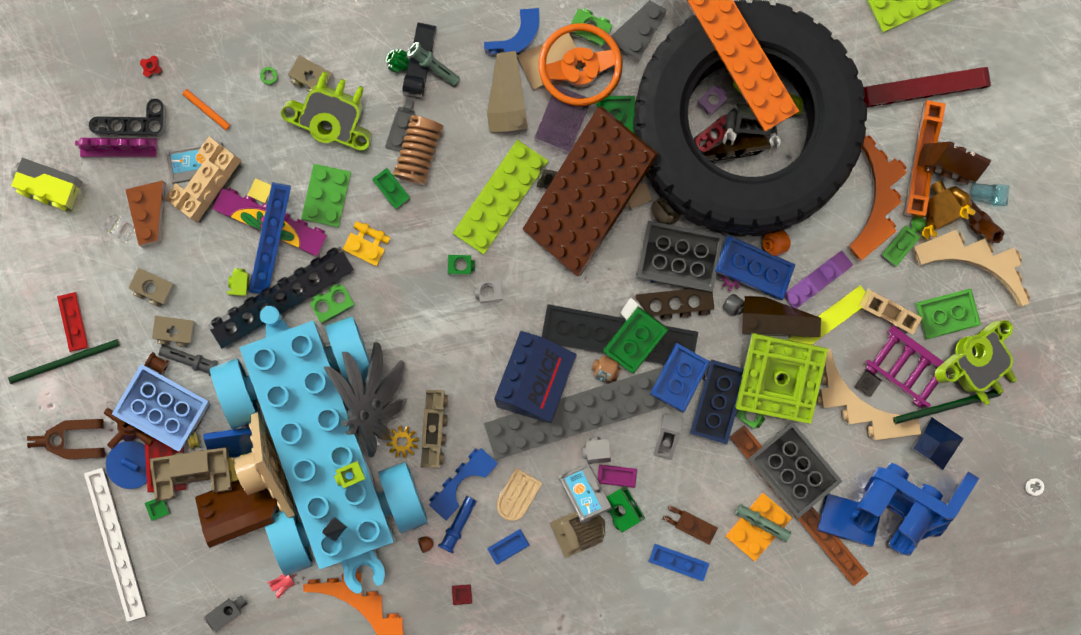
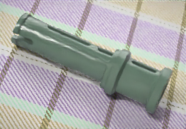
[407,42,459,86]

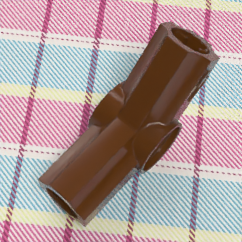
[966,199,1005,244]

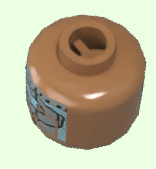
[591,356,621,384]

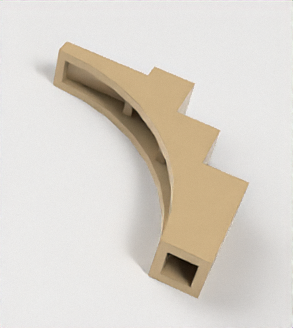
[912,229,1030,308]
[817,349,921,441]

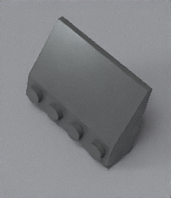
[637,220,724,292]
[748,422,843,518]

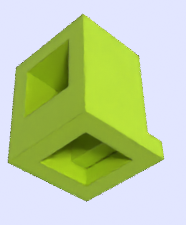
[227,268,250,297]
[334,461,366,489]

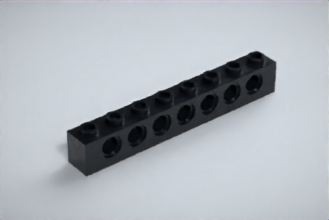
[208,247,354,349]

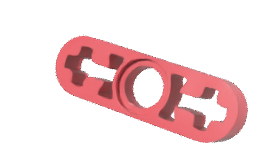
[694,114,727,153]

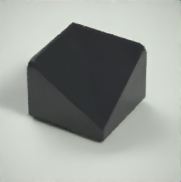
[322,517,348,541]

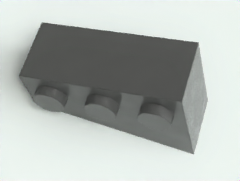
[605,0,666,63]

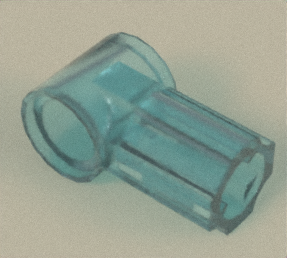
[970,183,1010,206]

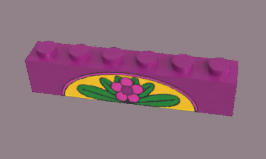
[212,187,328,257]

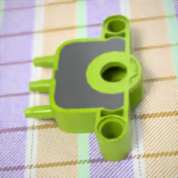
[281,72,372,150]
[935,320,1017,405]

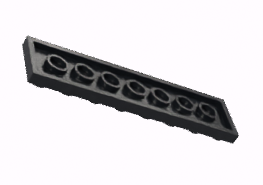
[541,304,698,365]

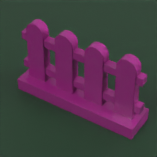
[75,138,158,158]

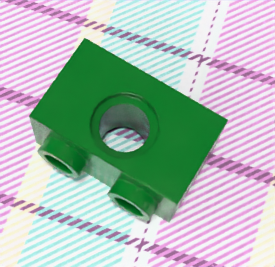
[606,485,645,533]

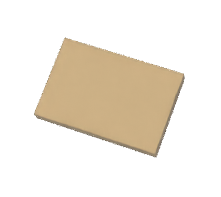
[517,33,585,90]

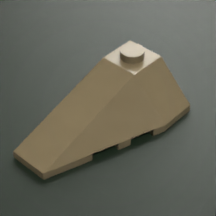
[487,51,528,132]

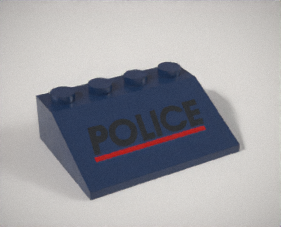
[494,330,577,423]

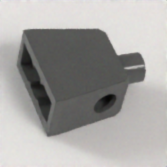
[204,595,247,634]

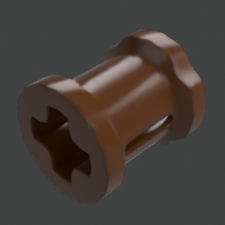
[144,352,170,375]

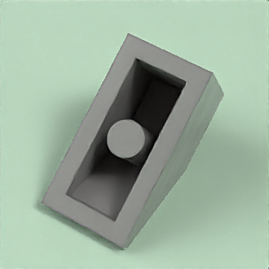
[653,413,683,460]

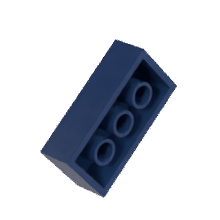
[689,359,744,445]

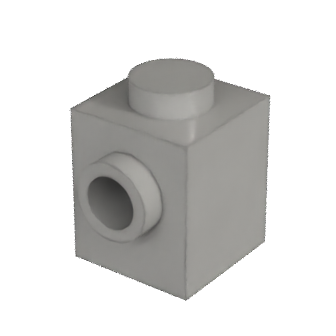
[582,437,611,464]

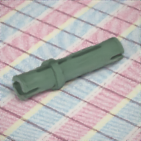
[735,504,791,543]

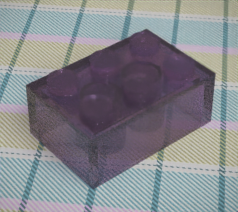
[534,85,590,154]

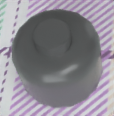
[723,294,744,316]

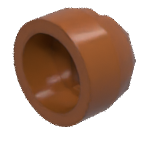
[418,536,433,553]

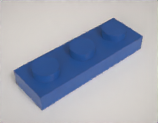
[648,544,710,581]

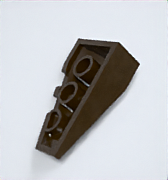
[703,133,771,162]
[742,296,821,337]

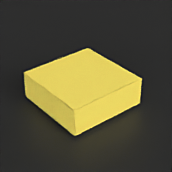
[247,178,271,204]

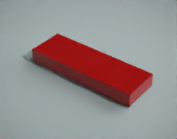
[57,292,89,352]

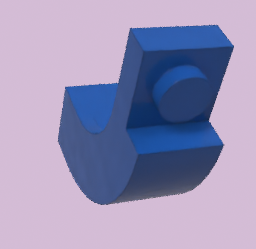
[484,8,539,55]

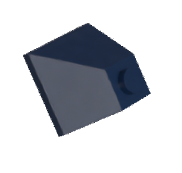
[911,417,964,470]

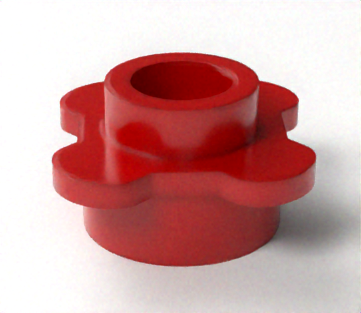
[140,56,161,77]

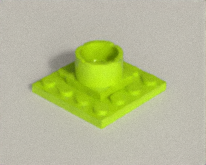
[735,333,828,424]

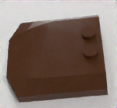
[195,481,279,548]

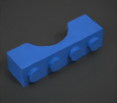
[429,448,498,521]

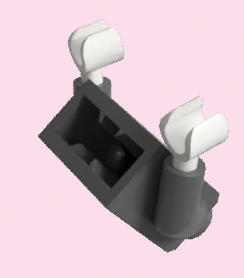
[722,104,781,149]

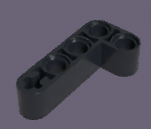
[402,22,437,98]
[88,98,166,137]

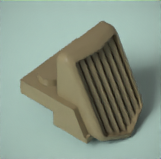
[550,512,605,558]

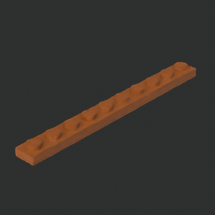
[729,425,868,586]

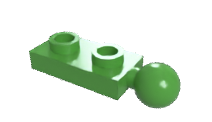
[881,217,926,267]

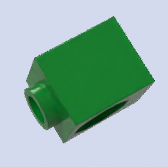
[448,255,475,276]

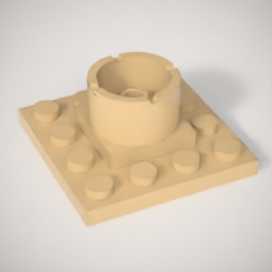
[234,412,295,518]

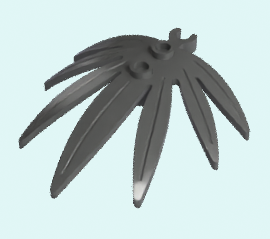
[324,342,407,457]

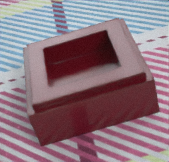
[452,584,472,605]

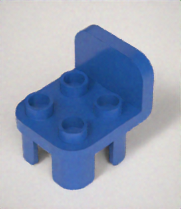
[850,463,979,556]

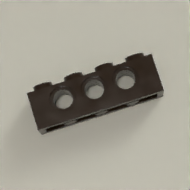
[635,288,714,320]

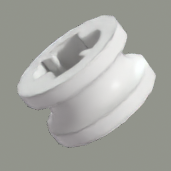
[1025,478,1044,496]

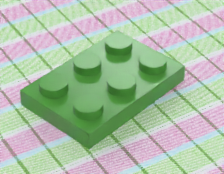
[301,164,351,228]

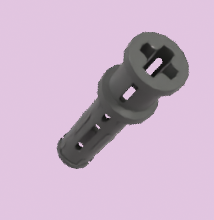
[158,344,218,376]

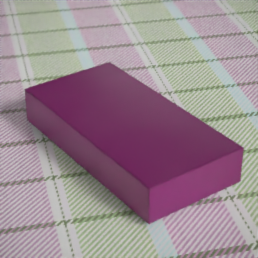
[597,464,637,488]

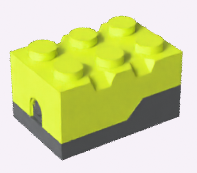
[11,157,83,211]

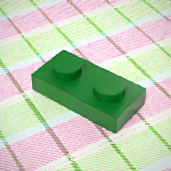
[372,168,410,210]

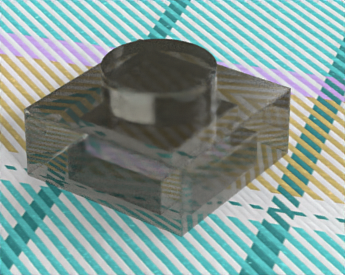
[537,168,558,189]
[855,370,883,397]

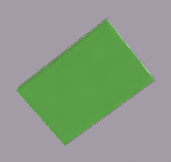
[915,288,981,340]

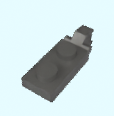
[385,98,415,152]

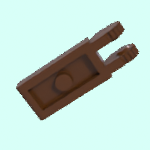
[662,505,718,545]

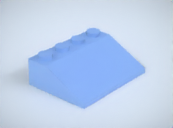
[112,364,210,452]

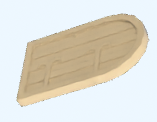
[497,468,542,521]

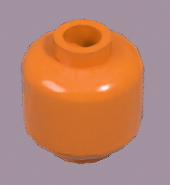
[762,230,791,256]

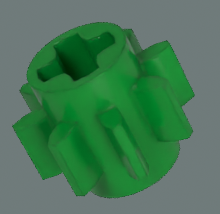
[386,48,409,73]

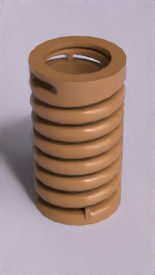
[392,115,444,186]

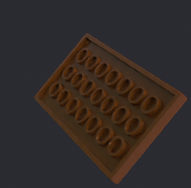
[523,106,658,276]

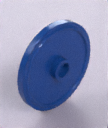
[106,441,147,489]

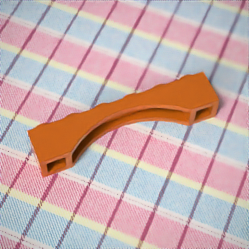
[904,100,946,218]

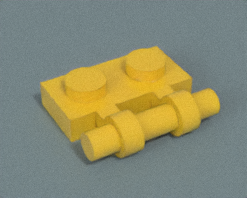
[342,221,391,267]

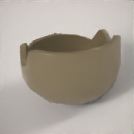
[651,198,680,225]

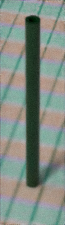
[8,339,120,384]
[893,390,1001,425]

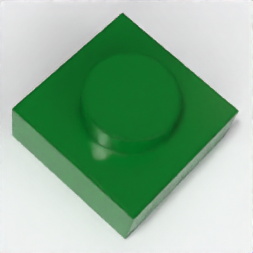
[144,499,170,521]

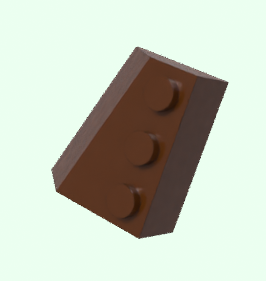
[918,141,991,185]

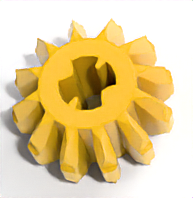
[386,426,419,458]

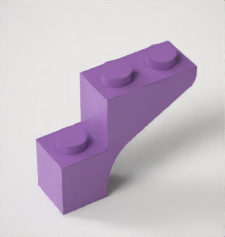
[785,250,853,309]

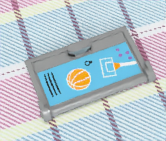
[165,140,223,183]
[558,464,612,524]

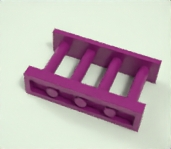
[864,325,948,409]

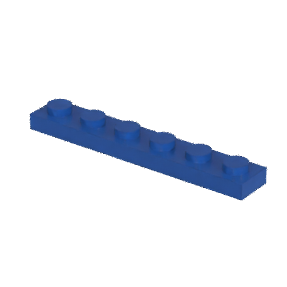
[248,182,291,294]

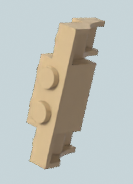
[165,137,241,223]

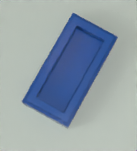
[487,529,530,565]

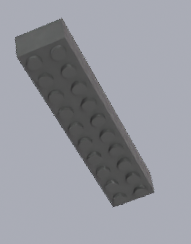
[484,366,669,460]

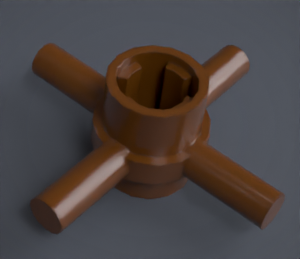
[104,408,154,449]

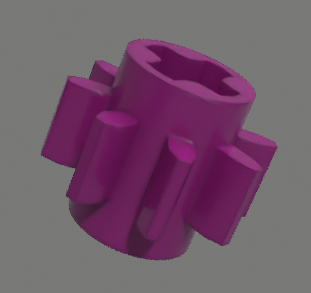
[719,276,740,292]

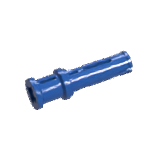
[438,496,477,554]

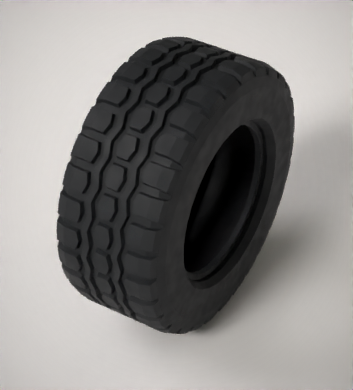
[633,0,867,236]

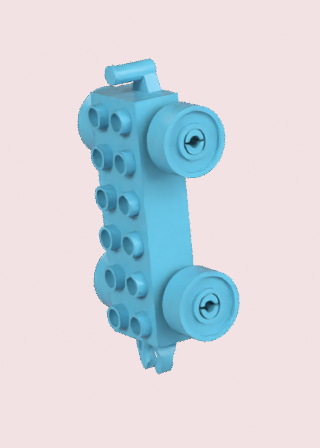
[210,306,428,594]

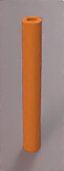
[182,89,231,130]

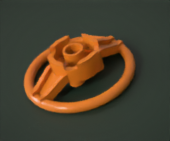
[538,23,623,106]

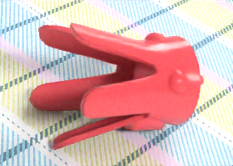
[266,574,296,599]

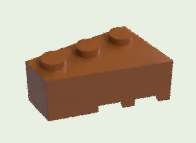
[125,180,166,247]

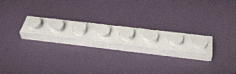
[84,468,147,622]

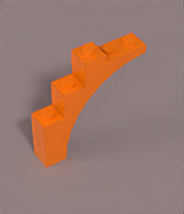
[847,135,907,262]
[303,570,404,635]

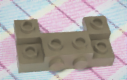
[420,390,448,468]
[150,447,232,502]

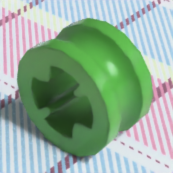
[260,67,278,85]

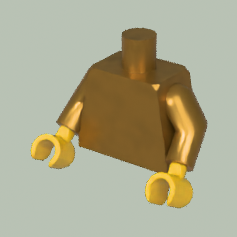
[922,180,975,239]

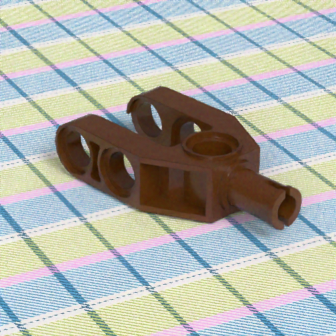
[27,419,105,460]

